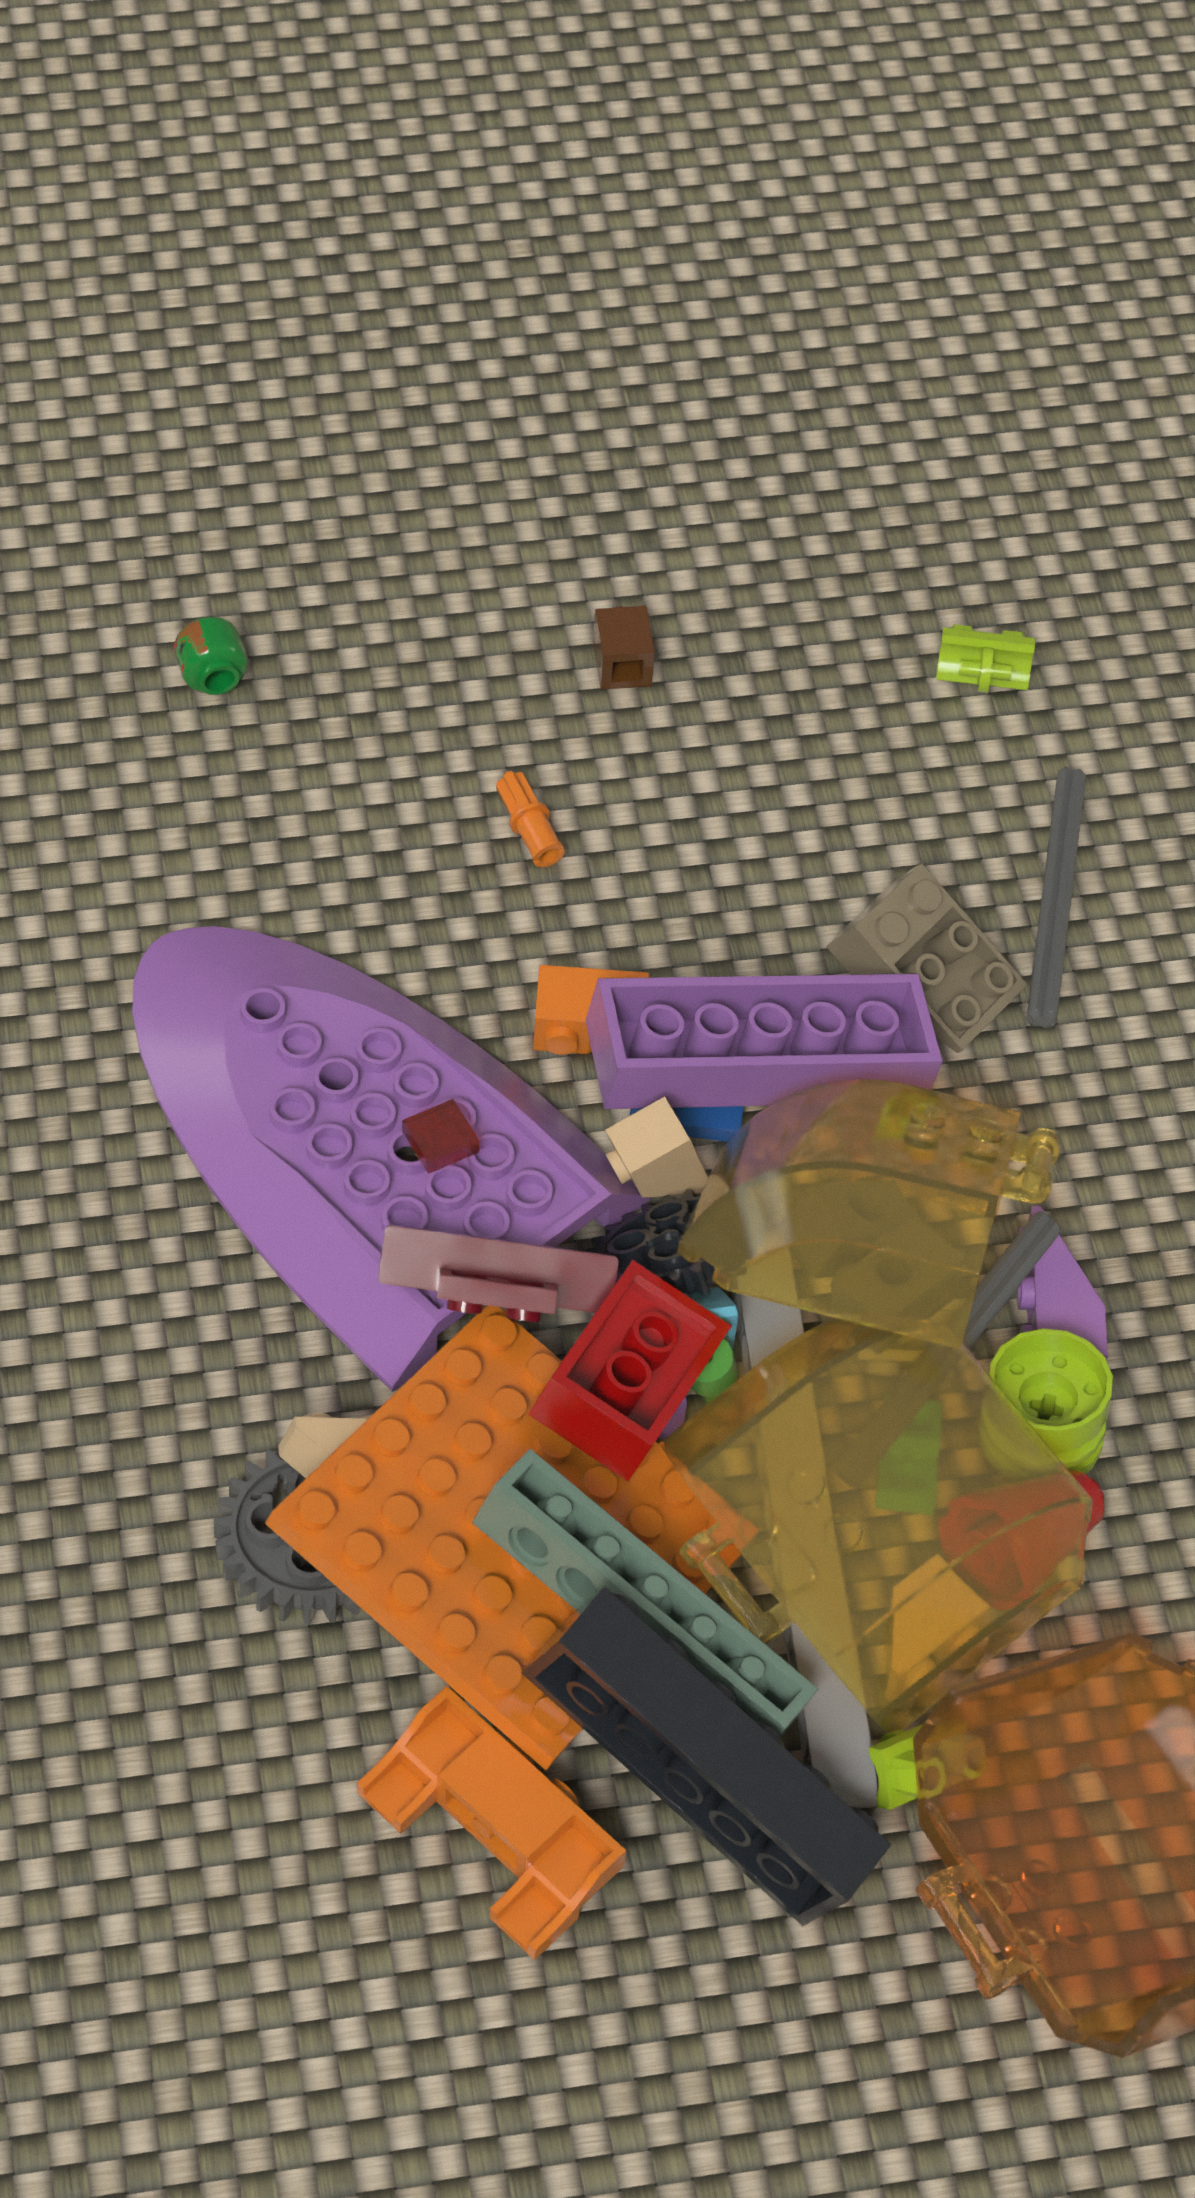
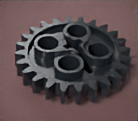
[584,1188,768,1297]

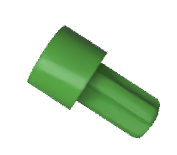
[691,1339,738,1408]

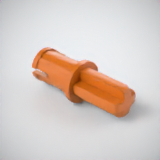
[496,771,565,867]

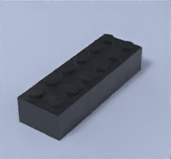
[521,1586,892,1926]

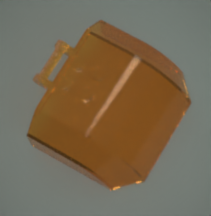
[913,1633,1195,2058]

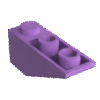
[1016,1205,1108,1360]

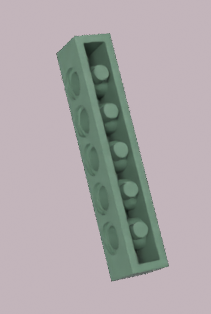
[472,1449,818,1737]

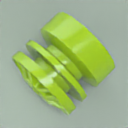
[981,1328,1113,1482]

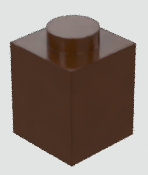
[593,606,655,690]

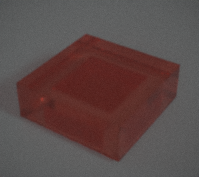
[402,1099,480,1174]

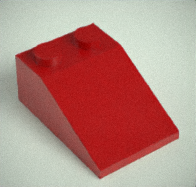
[528,1260,732,1482]

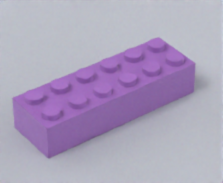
[585,974,943,1109]

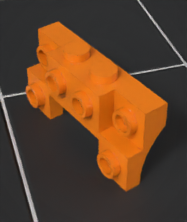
[357,1686,626,1960]

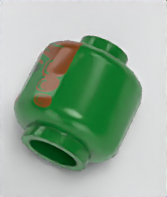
[174,617,248,695]

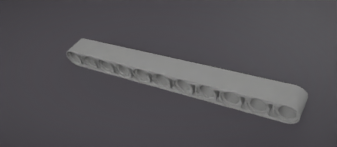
[729,1230,877,1809]

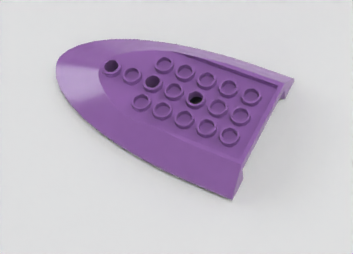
[132,926,650,1392]

